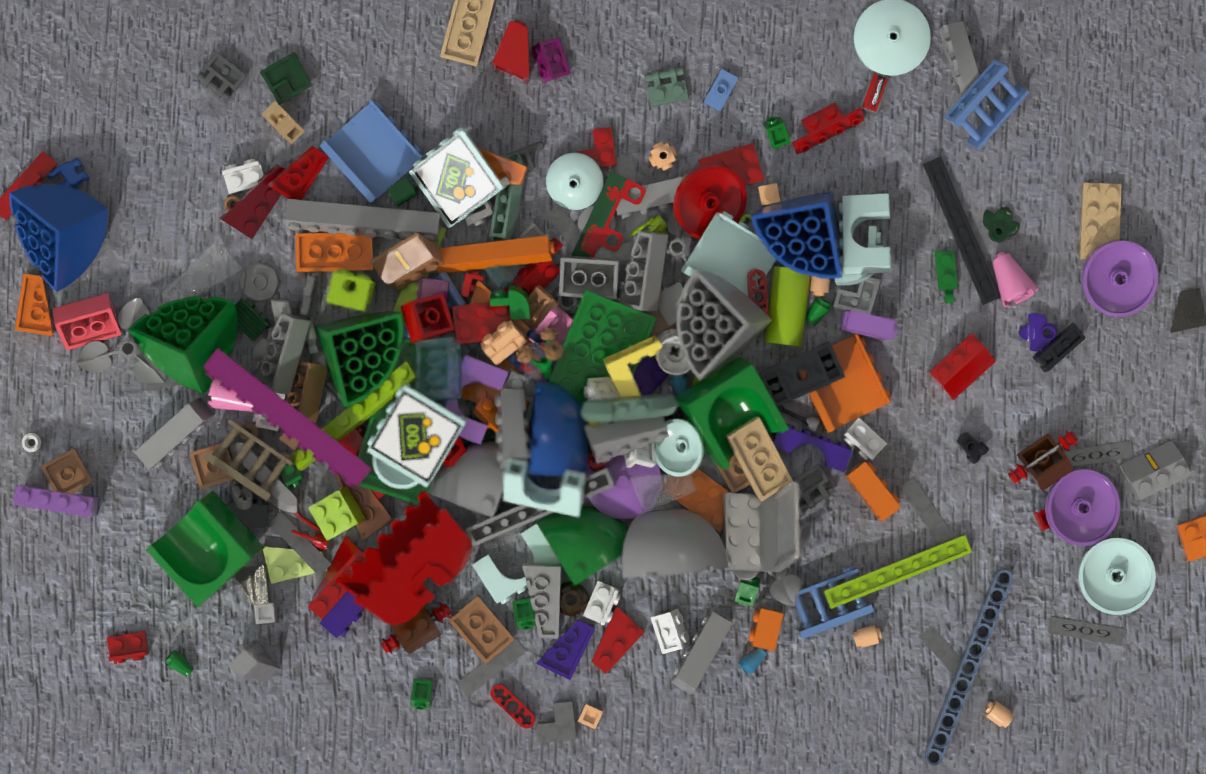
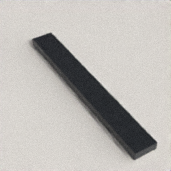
[923,157,1001,305]

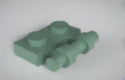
[645,67,689,107]

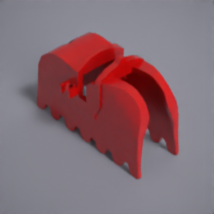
[335,491,472,625]

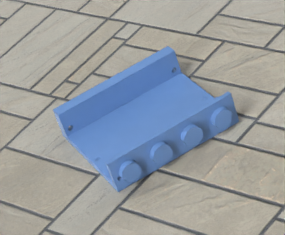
[320,100,423,204]

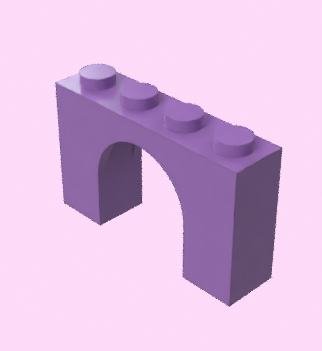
[840,310,898,341]
[442,355,509,445]
[13,484,100,517]

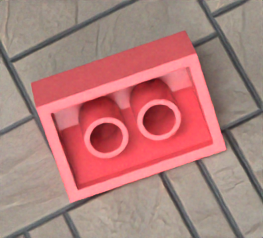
[53,293,122,350]

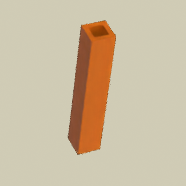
[437,235,555,274]

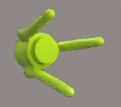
[629,215,668,237]

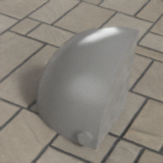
[677,270,772,380]
[428,439,506,517]
[622,506,728,578]

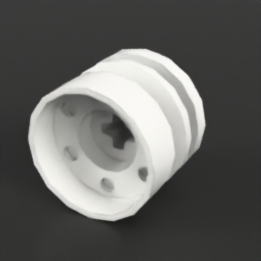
[655,329,691,375]

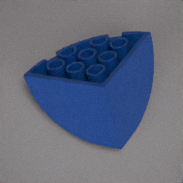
[9,184,108,292]
[751,191,843,279]
[527,380,591,475]

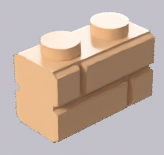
[480,320,527,365]

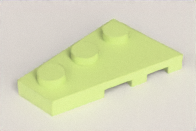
[263,546,328,584]

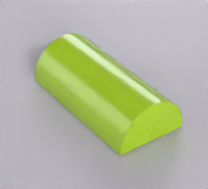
[764,266,811,347]

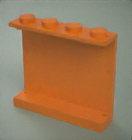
[798,334,892,433]

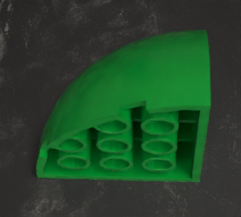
[128,296,238,394]
[316,311,403,407]
[535,506,629,585]

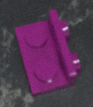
[532,38,571,83]

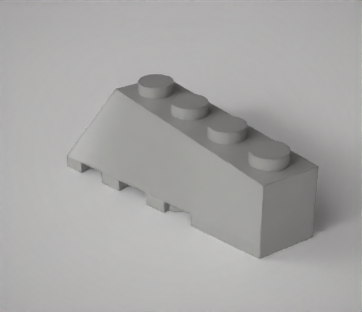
[939,21,981,98]
[615,231,668,311]
[254,313,310,395]
[495,389,531,468]

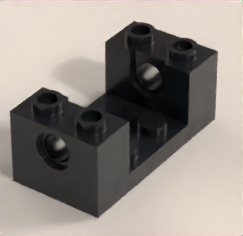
[759,341,845,407]

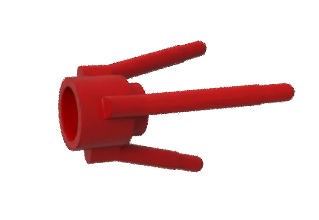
[291,513,329,551]

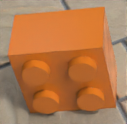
[748,606,784,651]

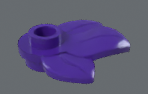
[1018,313,1057,351]

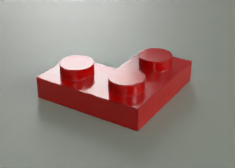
[576,127,617,168]

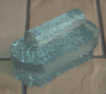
[485,265,515,289]

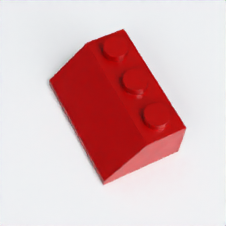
[928,333,996,400]

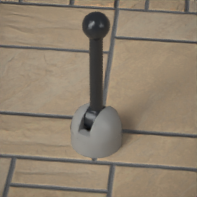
[777,405,821,433]

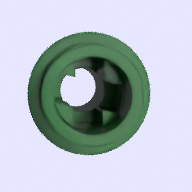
[806,297,831,326]
[165,650,194,677]

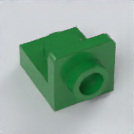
[763,117,791,149]
[280,460,305,488]
[734,577,760,607]
[512,598,536,630]
[411,679,433,710]

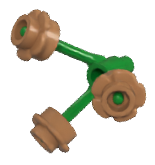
[516,328,563,378]

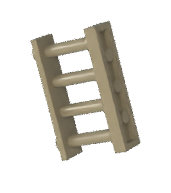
[203,419,295,502]

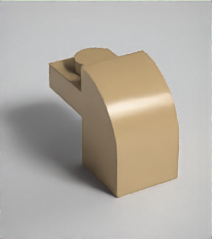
[261,101,305,145]

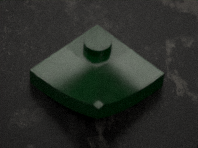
[260,52,313,105]

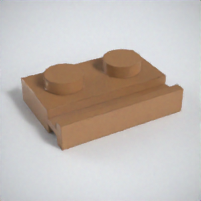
[521,285,560,330]

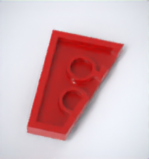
[267,146,329,200]
[592,606,645,674]

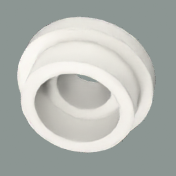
[22,433,41,452]

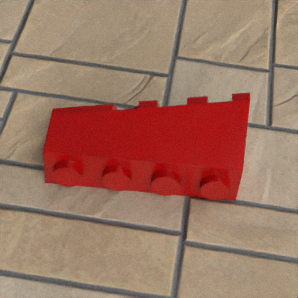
[308,535,365,619]

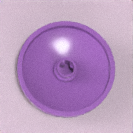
[1081,240,1158,317]
[585,455,661,519]
[1045,469,1120,546]

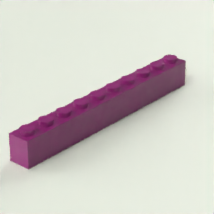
[203,349,372,487]

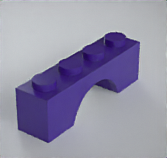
[773,423,852,472]

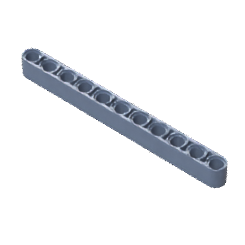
[924,569,1013,766]

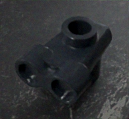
[957,432,989,464]

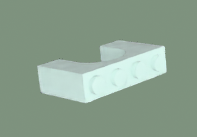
[839,194,891,274]
[504,458,585,517]
[472,523,560,604]

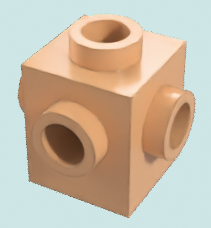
[648,142,677,171]

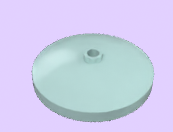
[853,0,931,76]
[1078,538,1156,615]

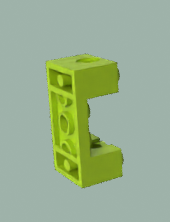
[326,269,376,313]

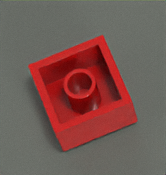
[400,293,455,343]

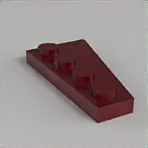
[220,164,285,239]

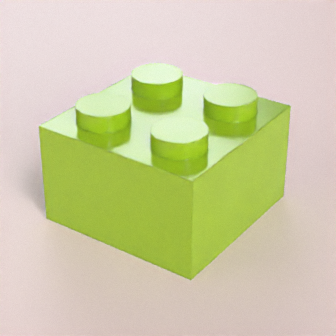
[308,486,366,541]

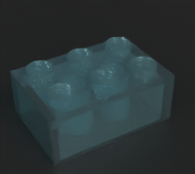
[416,337,462,403]

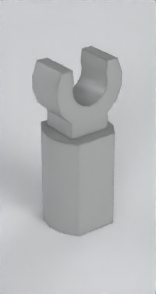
[305,320,319,354]

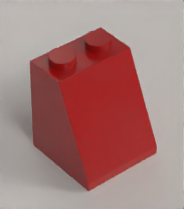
[492,19,530,82]

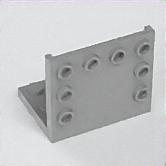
[723,482,802,572]

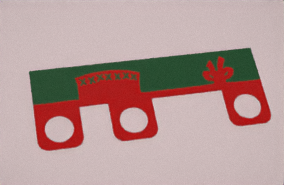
[571,171,646,257]

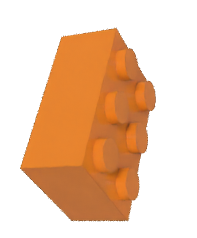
[844,461,901,522]

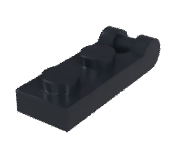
[1033,323,1086,372]

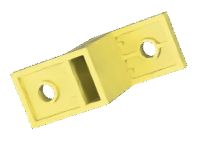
[588,335,662,428]

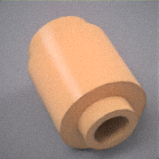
[810,276,830,296]
[853,625,882,648]
[984,701,1014,728]

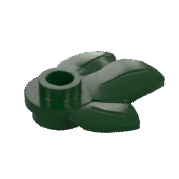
[983,207,1020,243]

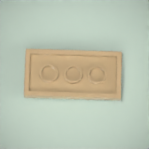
[440,0,495,67]
[1079,182,1122,260]
[725,416,793,502]

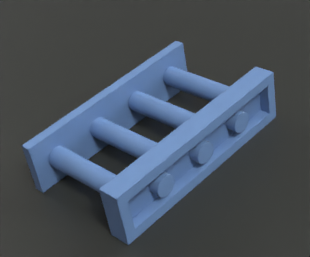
[944,59,1030,150]
[795,566,874,639]

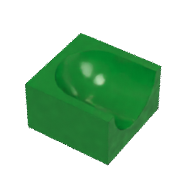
[675,357,789,470]
[146,491,265,607]

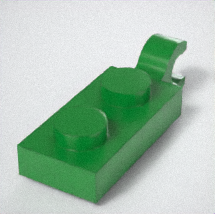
[934,250,958,303]

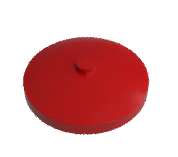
[673,164,747,239]

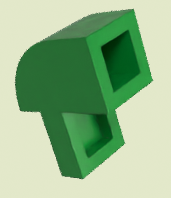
[490,285,531,320]

